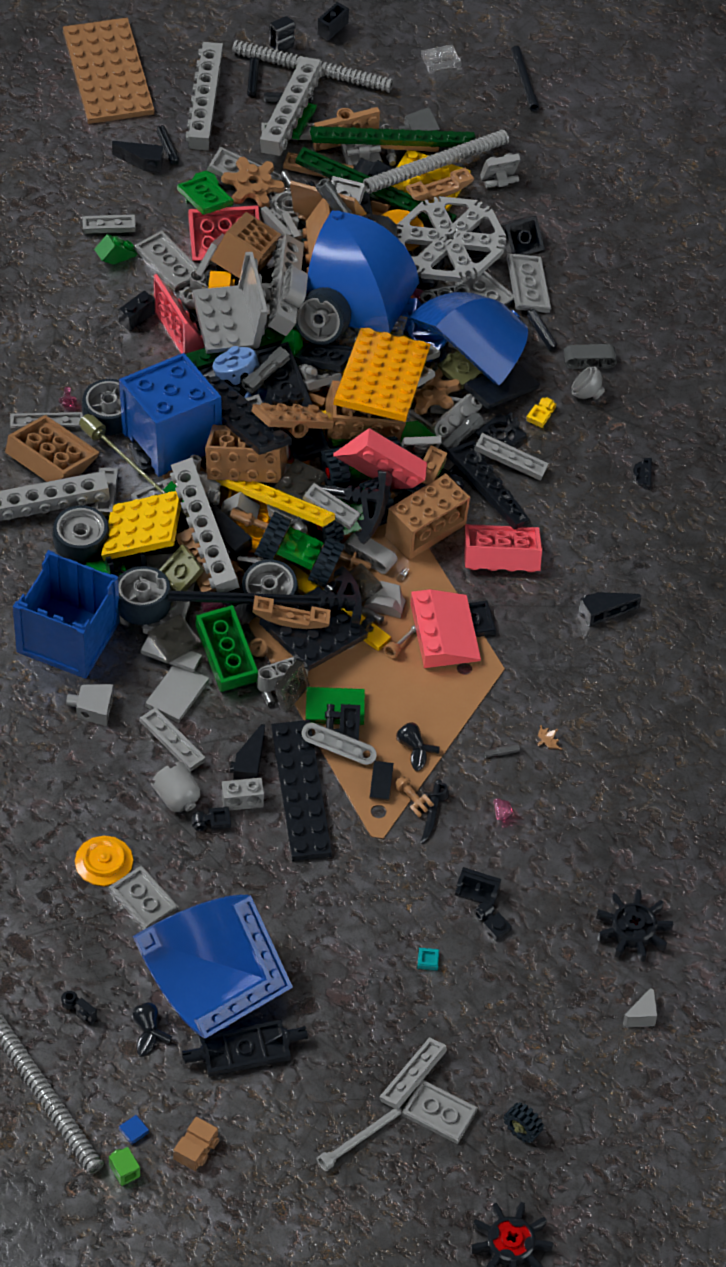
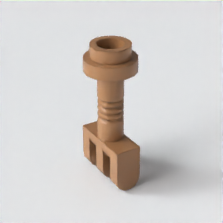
[395,776,434,818]

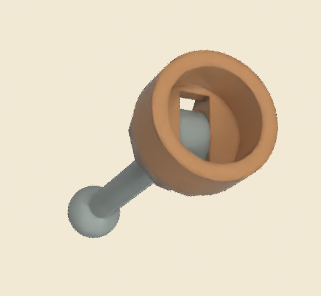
[384,625,416,659]

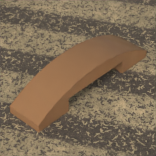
[406,167,474,201]
[253,596,331,629]

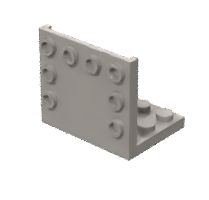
[192,252,270,354]

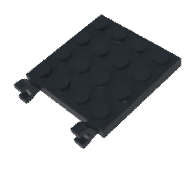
[259,581,375,671]

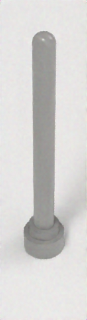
[317,1108,402,1171]

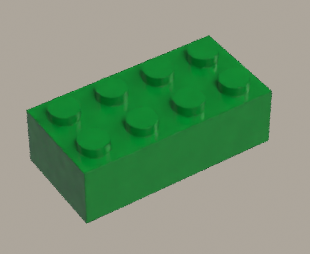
[195,605,258,692]

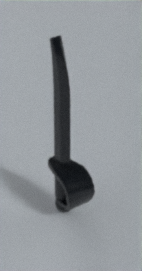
[421,779,449,844]

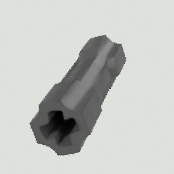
[316,178,353,214]
[241,347,290,394]
[438,412,484,452]

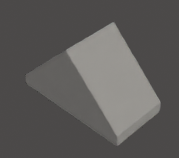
[221,492,260,519]
[623,988,657,1027]

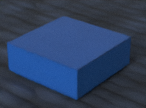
[119,1115,149,1145]

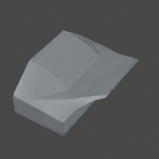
[364,581,406,618]

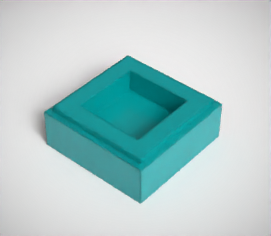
[417,947,439,971]

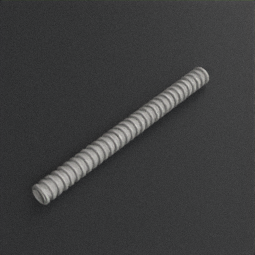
[232,40,393,93]
[363,129,509,194]
[0,1012,104,1174]

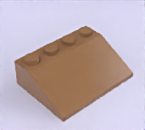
[290,180,367,222]
[302,198,330,274]
[5,415,100,482]

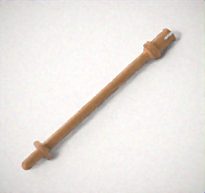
[229,508,371,569]

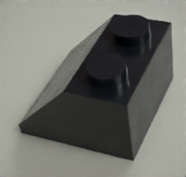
[500,216,545,255]

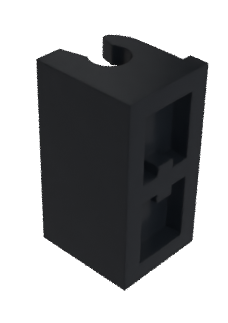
[455,867,501,907]

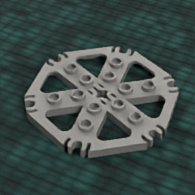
[397,196,506,282]

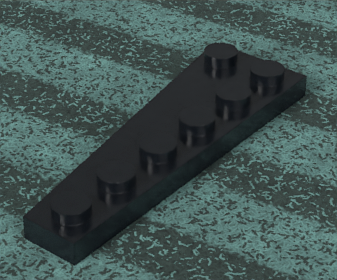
[447,441,530,530]

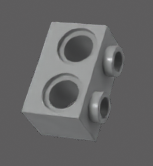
[222,778,264,811]

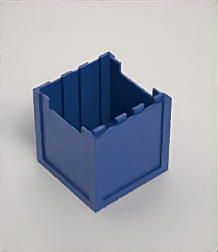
[119,353,222,477]
[13,550,120,679]

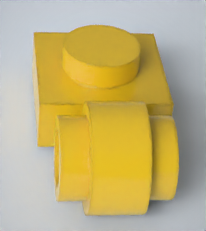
[526,397,556,428]

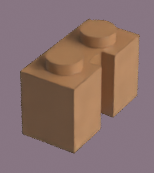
[173,1117,219,1172]

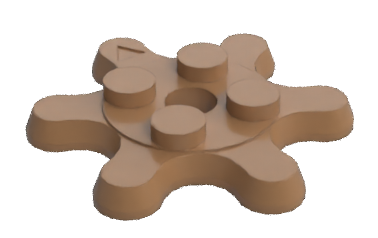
[221,157,285,208]
[412,368,461,415]

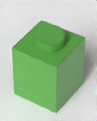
[109,1147,140,1186]

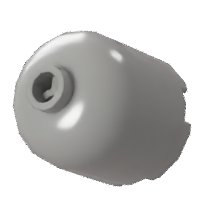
[151,761,200,812]

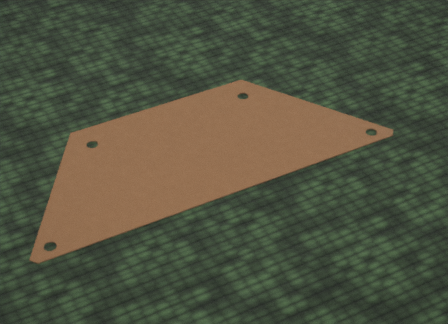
[162,466,505,839]

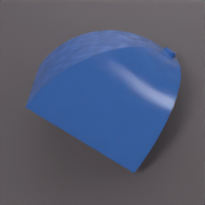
[306,210,419,333]
[409,292,528,385]
[133,895,293,1038]

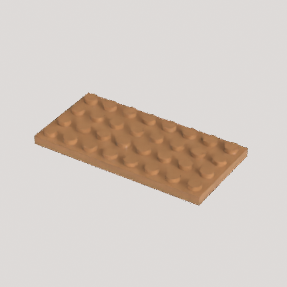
[63,18,154,124]

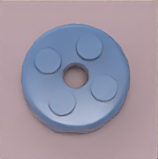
[213,346,260,385]

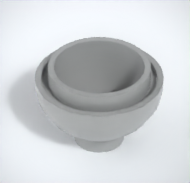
[571,366,605,400]

